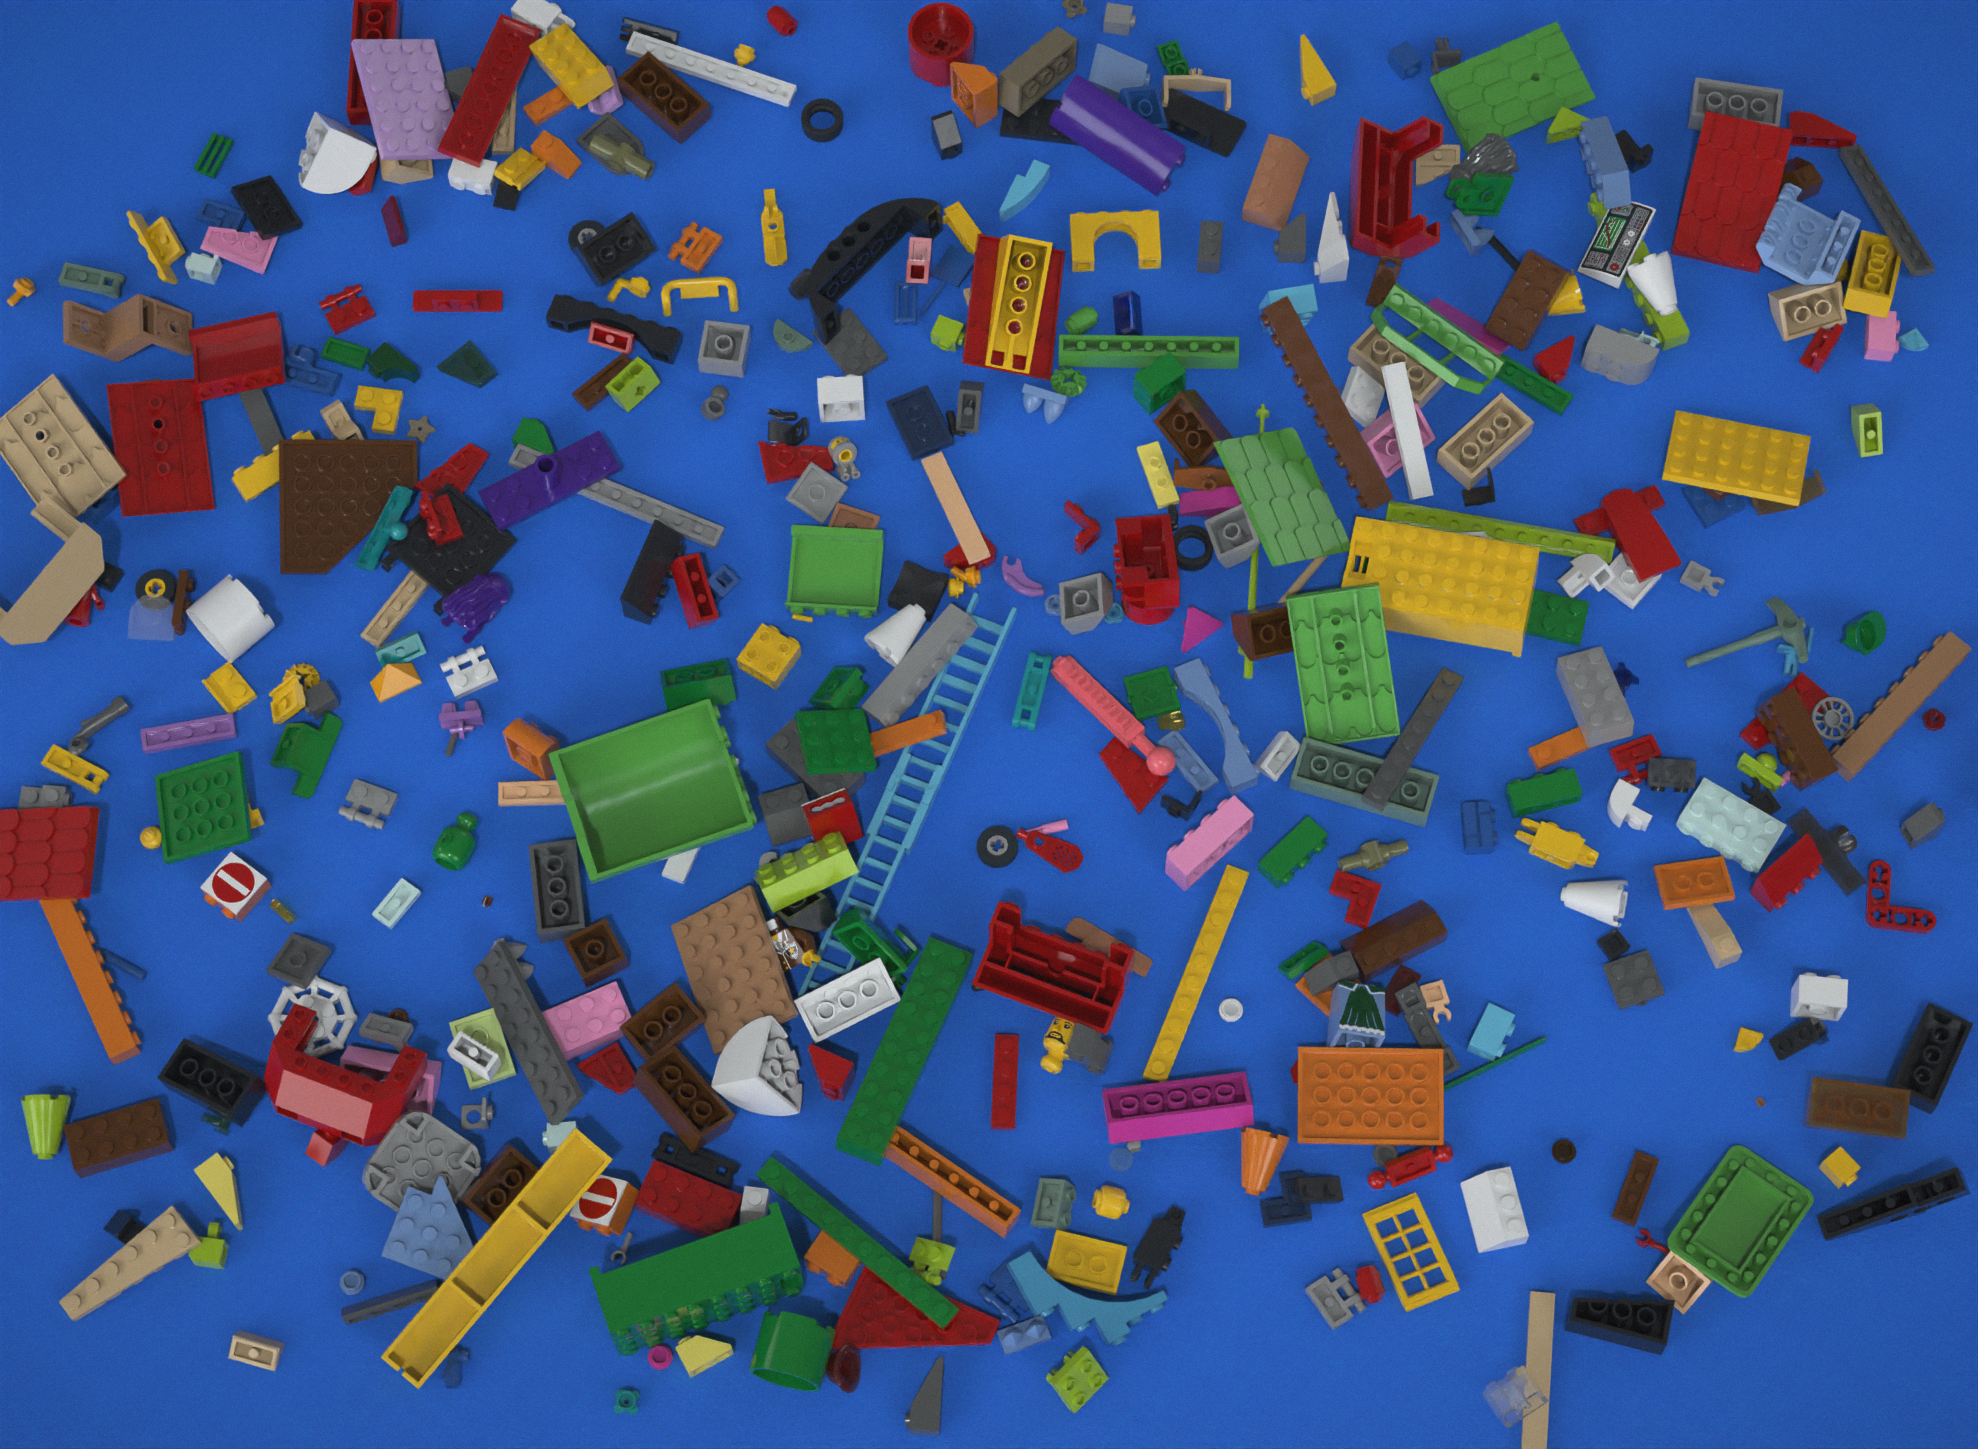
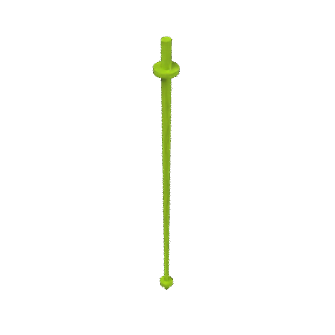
[1238,403,1270,679]

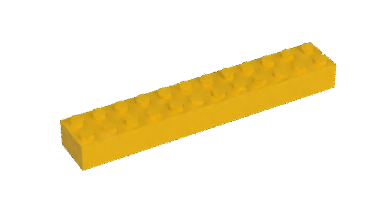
[380,1128,613,1389]

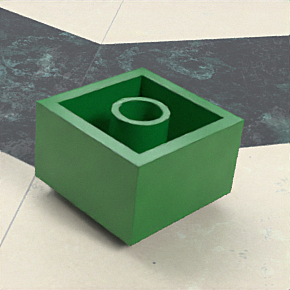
[1133,352,1187,416]

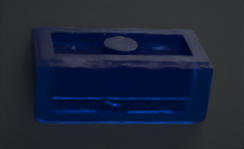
[1113,290,1143,336]

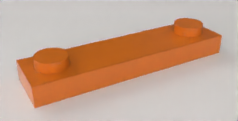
[869,710,947,757]
[1527,727,1598,771]

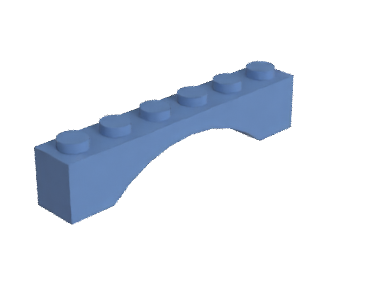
[1173,658,1260,796]

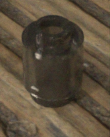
[788,268,812,301]

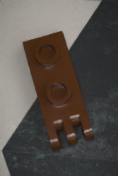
[172,570,195,636]

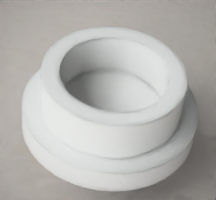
[1219,998,1243,1022]

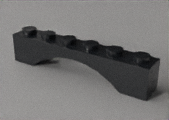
[546,294,683,365]

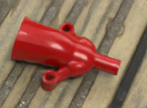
[63,584,105,627]

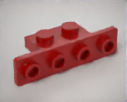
[413,290,503,312]

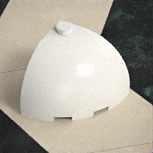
[298,111,377,194]
[711,1015,802,1116]

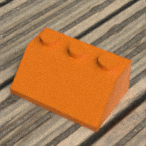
[950,62,999,129]

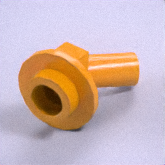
[7,277,36,307]
[950,565,981,588]

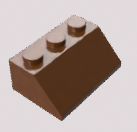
[1153,389,1233,467]
[1231,602,1294,661]
[619,982,706,1063]
[458,1144,539,1226]

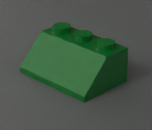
[659,658,736,713]
[831,907,909,977]

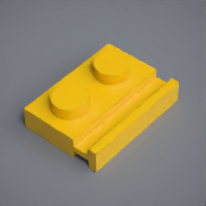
[494,147,546,191]
[202,661,257,714]
[269,674,306,725]

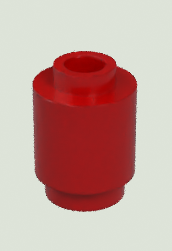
[766,5,798,37]
[1355,1265,1386,1304]

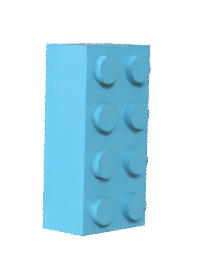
[1258,284,1318,335]

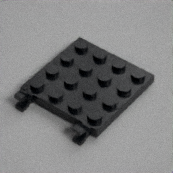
[381,482,517,617]

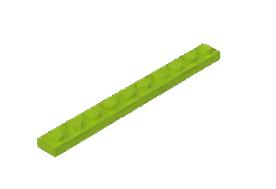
[1385,501,1616,564]

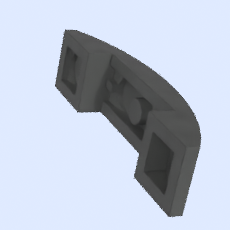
[1394,983,1461,1076]

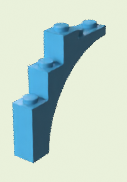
[1006,1251,1168,1347]

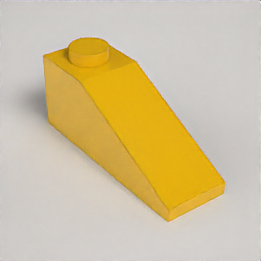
[1299,34,1337,106]

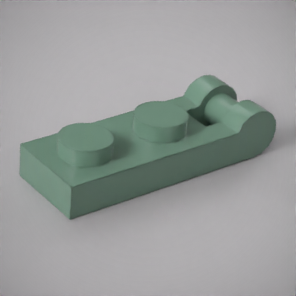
[58,262,126,299]

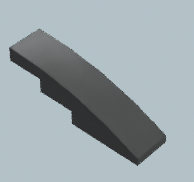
[239,388,283,456]

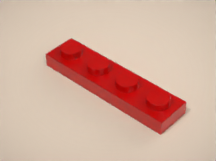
[991,1034,1019,1130]

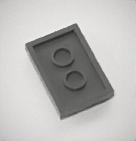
[813,308,888,376]

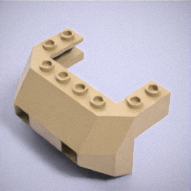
[0,495,104,646]

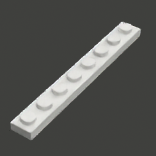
[626,31,797,107]

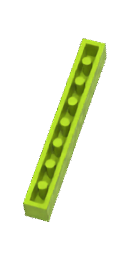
[1587,192,1690,351]

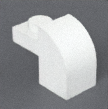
[1558,554,1616,598]
[1607,778,1652,831]

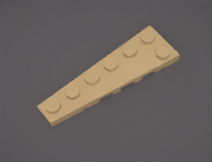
[59,1206,202,1322]

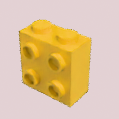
[736,623,802,690]

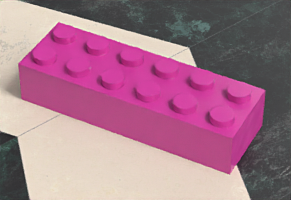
[1102,1072,1254,1144]

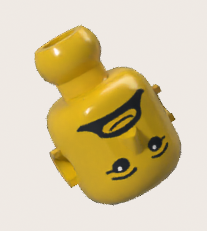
[1040,1016,1076,1074]

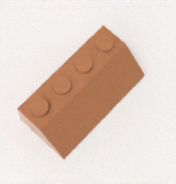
[1241,134,1310,231]

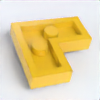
[354,386,404,435]

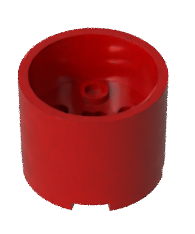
[908,3,974,87]

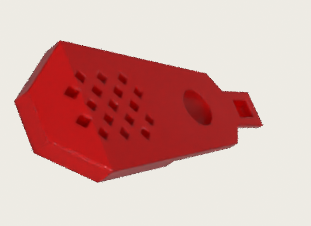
[1015,828,1084,874]

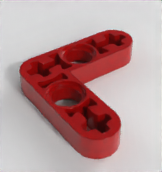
[1865,860,1936,934]

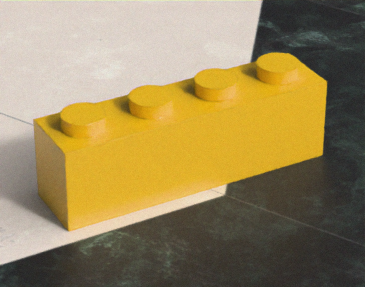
[231,430,315,503]

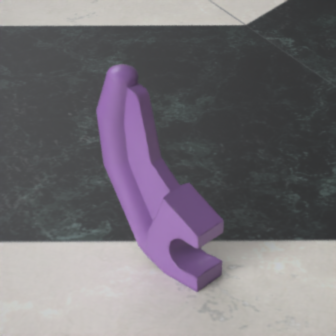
[1002,556,1045,597]

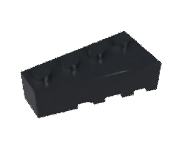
[1565,1297,1675,1355]

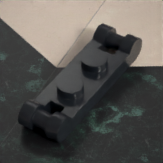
[651,1134,740,1189]

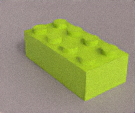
[754,831,859,913]

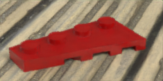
[1739,672,1837,751]

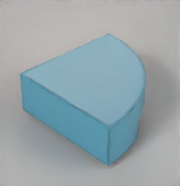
[1897,328,1929,351]

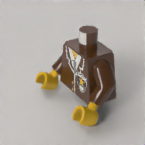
[766,917,821,972]

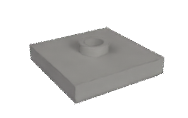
[785,462,848,525]

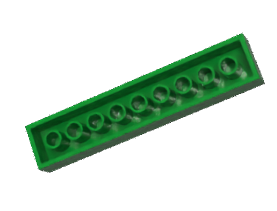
[835,937,974,1167]

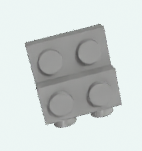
[18,785,72,810]

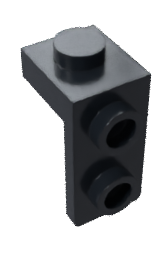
[1615,130,1654,174]
[1769,1018,1829,1061]

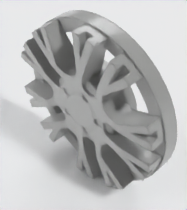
[1810,697,1854,741]

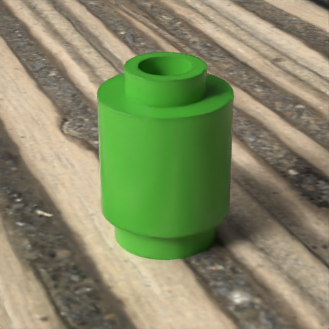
[1064,305,1098,335]

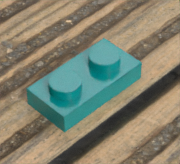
[374,631,426,669]

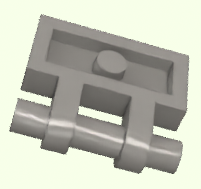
[339,779,399,830]
[1305,1268,1367,1331]

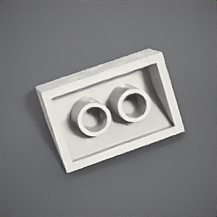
[1460,1167,1529,1253]

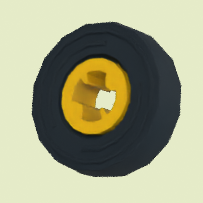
[135,570,177,611]

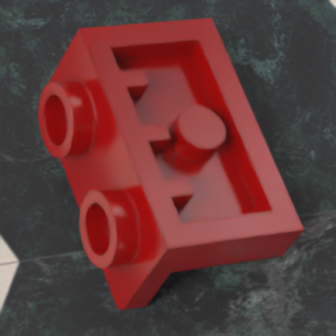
[1799,323,1844,373]

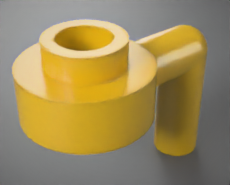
[606,276,651,303]

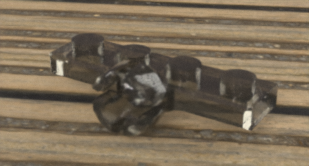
[1787,808,1866,897]

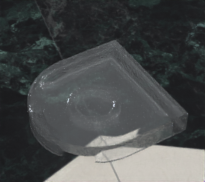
[128,594,176,642]

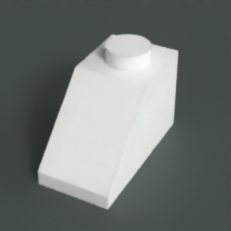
[739,1186,770,1225]

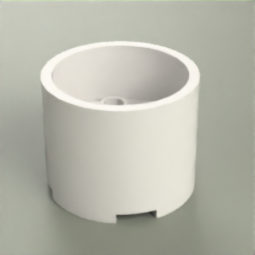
[186,574,275,663]

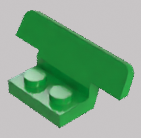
[270,712,342,799]

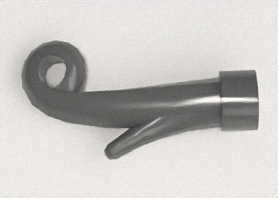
[68,696,130,755]

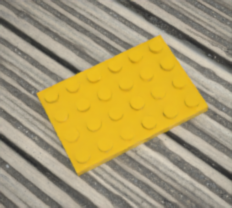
[1662,410,1811,506]

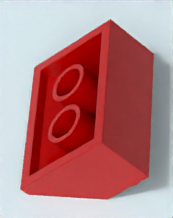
[1749,833,1823,913]

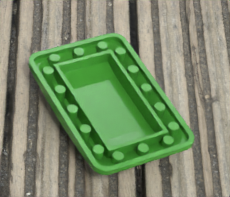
[1667,1145,1814,1298]

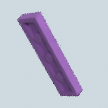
[140,713,237,754]

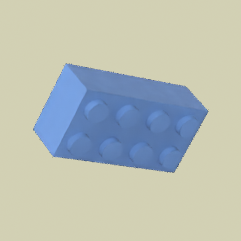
[1579,116,1631,210]

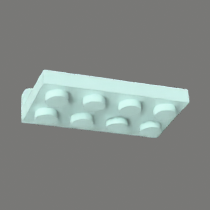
[1676,777,1787,873]

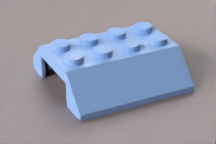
[1756,183,1861,286]

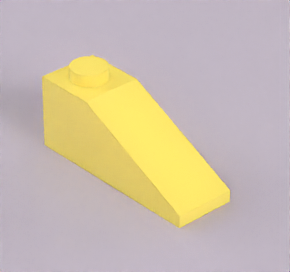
[194,1152,243,1231]

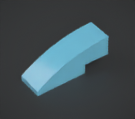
[999,160,1050,222]

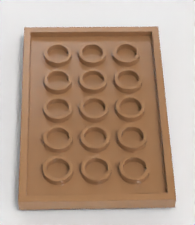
[671,885,799,1056]

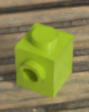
[931,315,965,352]

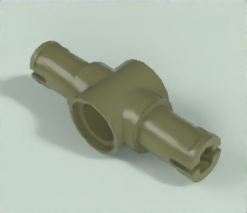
[1338,839,1409,872]

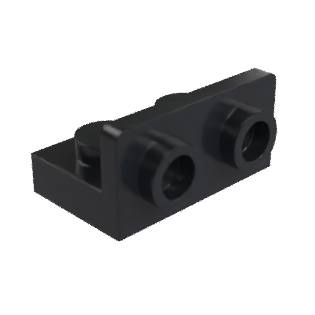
[1645,758,1696,793]

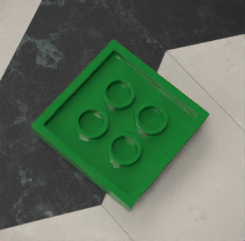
[794,709,877,775]

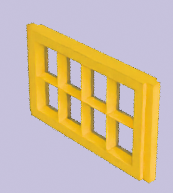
[1362,1192,1460,1312]

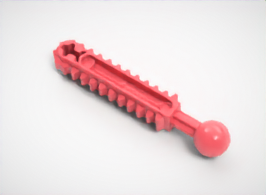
[1050,655,1176,776]

